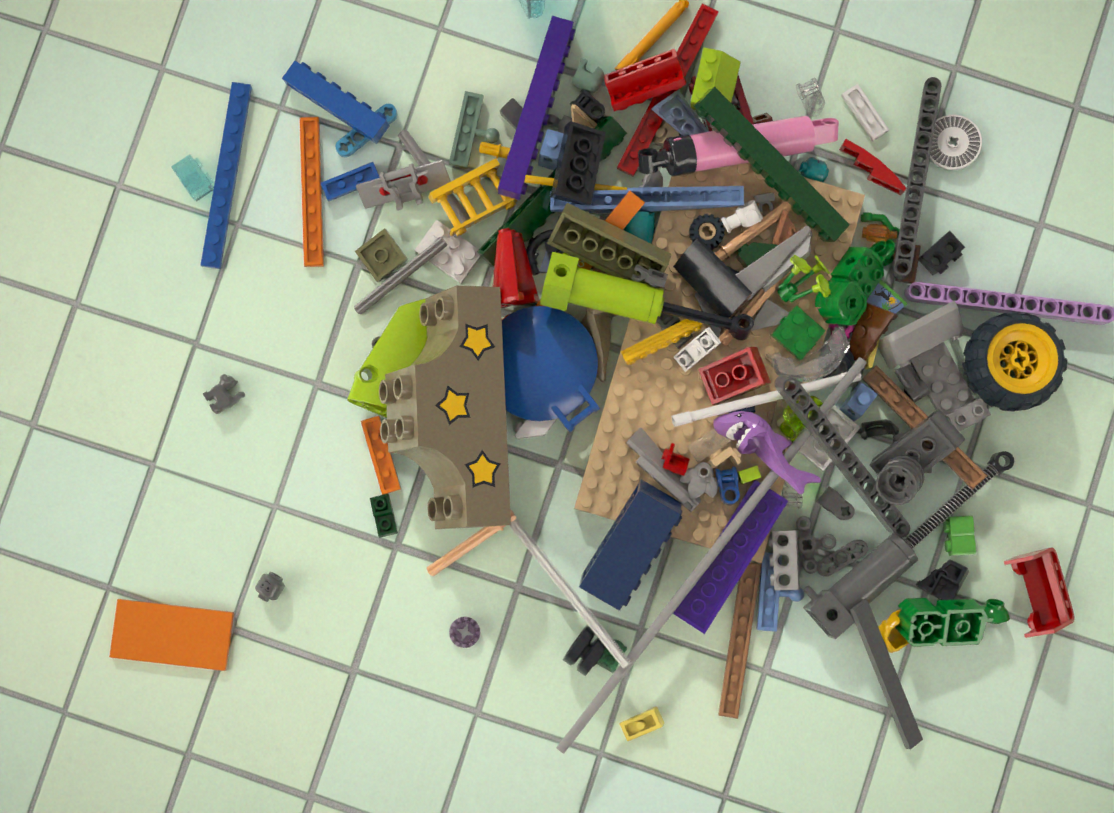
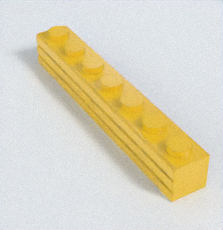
[620,319,703,365]

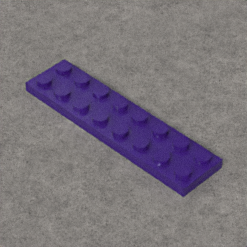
[673,480,788,634]

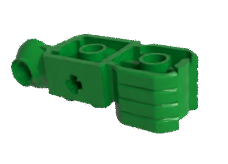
[815,239,895,325]
[895,598,1010,647]

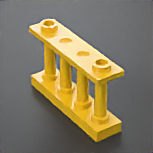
[429,158,517,237]

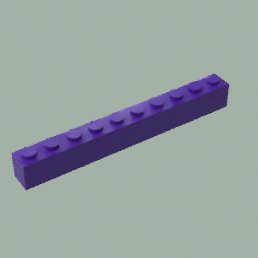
[498,16,576,200]

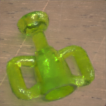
[780,396,823,443]

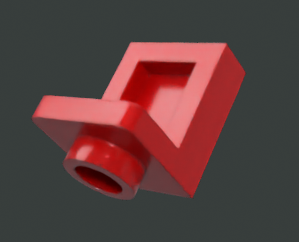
[661,443,690,476]

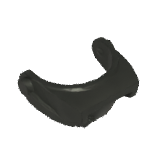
[861,419,899,440]

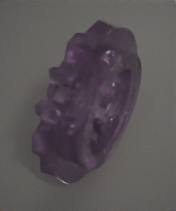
[449,617,480,648]

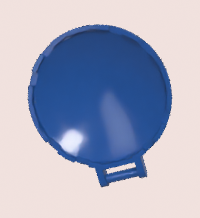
[502,306,600,432]

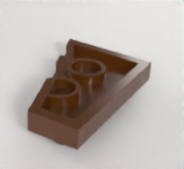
[848,302,899,361]

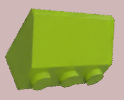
[691,47,741,110]

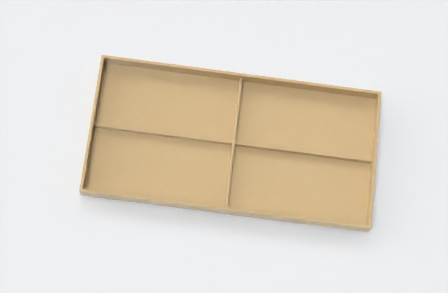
[574,163,865,563]

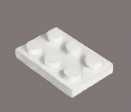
[414,220,481,284]
[799,405,860,471]

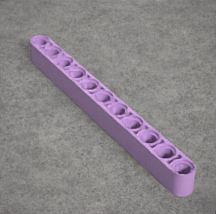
[904,282,1114,325]

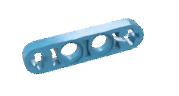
[335,104,397,158]

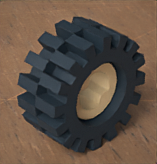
[689,213,725,250]

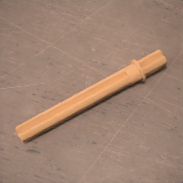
[715,201,792,261]
[718,271,791,346]
[427,509,517,576]

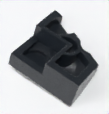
[916,559,969,600]

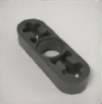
[817,540,868,576]

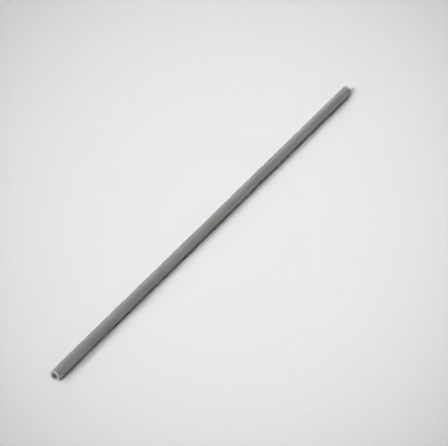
[556,357,867,754]

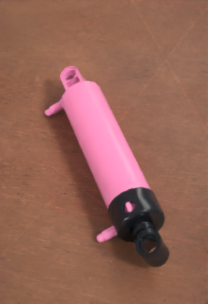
[638,116,839,177]

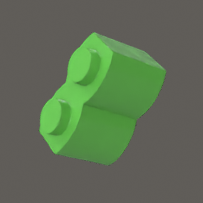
[943,516,976,556]

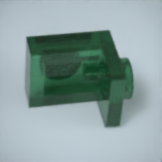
[597,640,627,673]

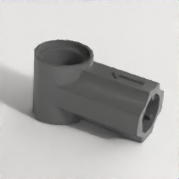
[894,364,930,403]

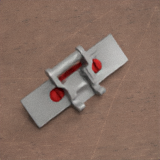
[356,160,451,211]

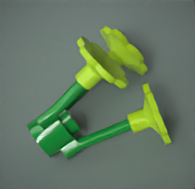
[777,255,831,303]

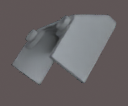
[878,301,964,369]

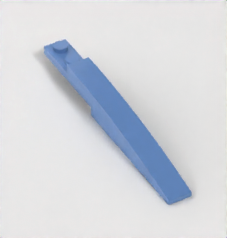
[550,186,744,213]

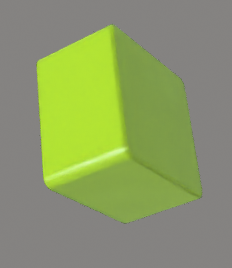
[737,465,761,484]

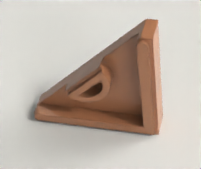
[772,210,797,245]

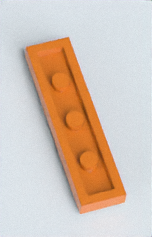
[361,416,401,495]

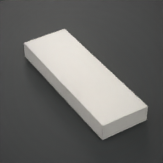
[841,84,889,142]

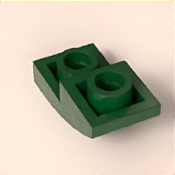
[370,494,398,538]

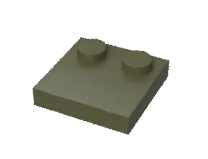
[355,228,408,282]

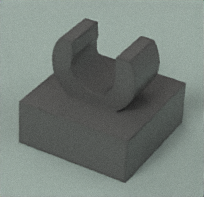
[754,192,775,212]

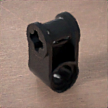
[570,89,605,124]

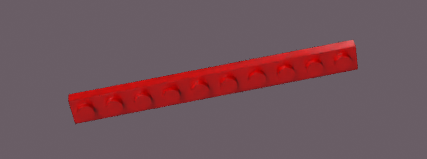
[617,3,719,177]

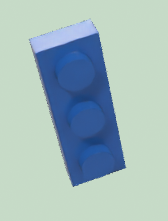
[321,162,380,202]

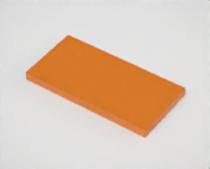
[109,599,234,671]

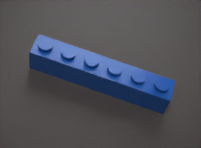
[282,61,390,144]

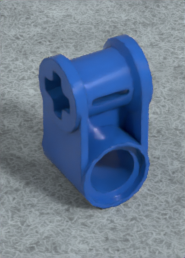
[716,466,740,505]

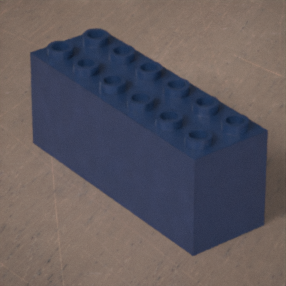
[579,479,683,611]

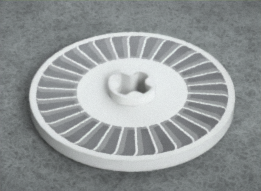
[924,115,982,170]

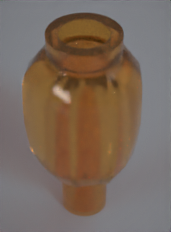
[862,224,897,242]

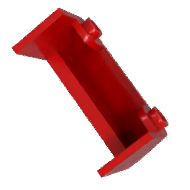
[1004,547,1075,638]

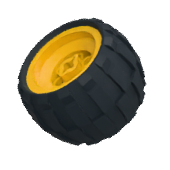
[962,312,1067,412]

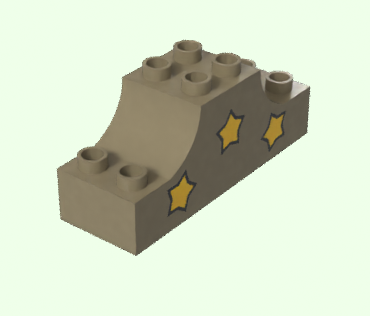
[379,285,511,529]

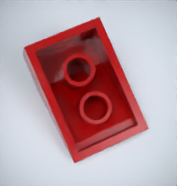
[698,347,771,405]

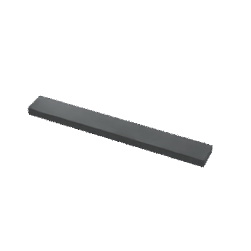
[850,600,923,750]

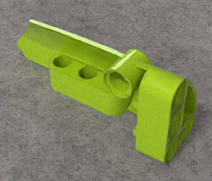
[347,298,427,418]

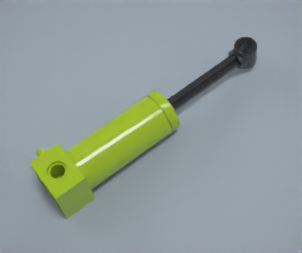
[540,252,754,340]

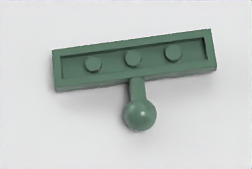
[449,91,500,169]

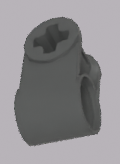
[817,486,855,520]

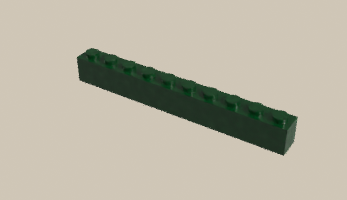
[694,87,850,242]
[477,116,627,268]

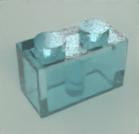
[171,154,214,202]

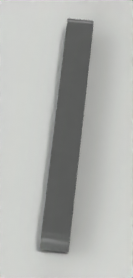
[893,77,942,280]
[775,375,910,538]

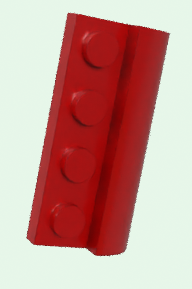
[604,48,687,112]

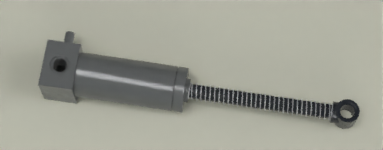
[803,451,1015,639]

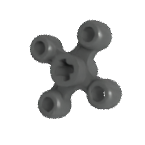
[780,516,836,574]

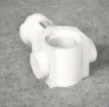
[721,200,763,234]

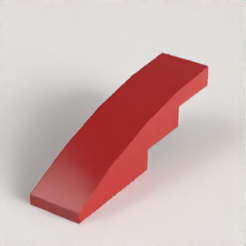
[839,139,906,196]

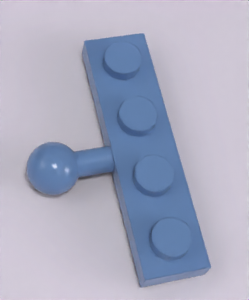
[757,552,804,632]

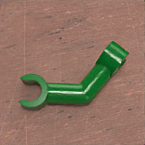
[861,212,900,240]

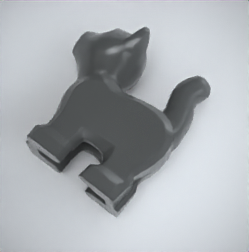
[203,374,245,414]

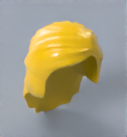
[878,609,909,653]

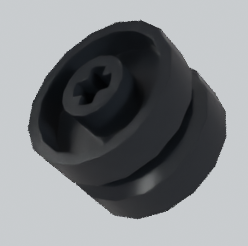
[563,625,606,676]

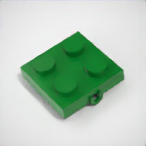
[771,305,826,361]

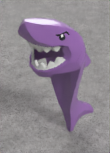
[713,411,821,494]

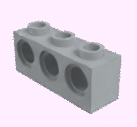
[769,530,800,590]

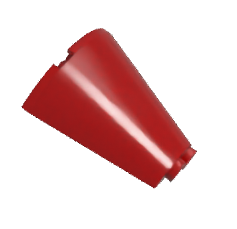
[492,228,539,308]

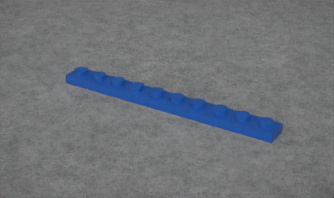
[201,82,252,269]

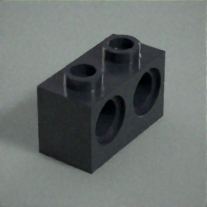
[919,231,965,275]

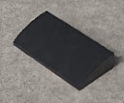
[550,121,606,206]
[673,237,752,318]

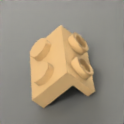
[708,447,742,468]

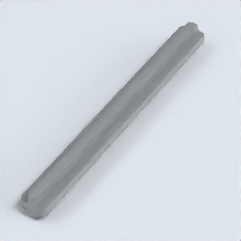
[398,130,470,223]
[354,238,447,314]

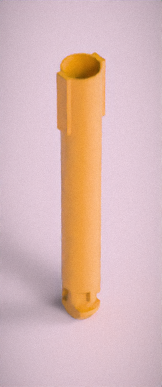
[614,0,689,70]

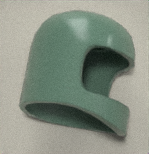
[572,57,604,93]

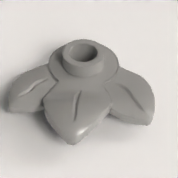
[680,462,718,499]

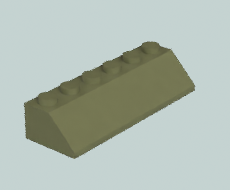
[547,203,671,288]

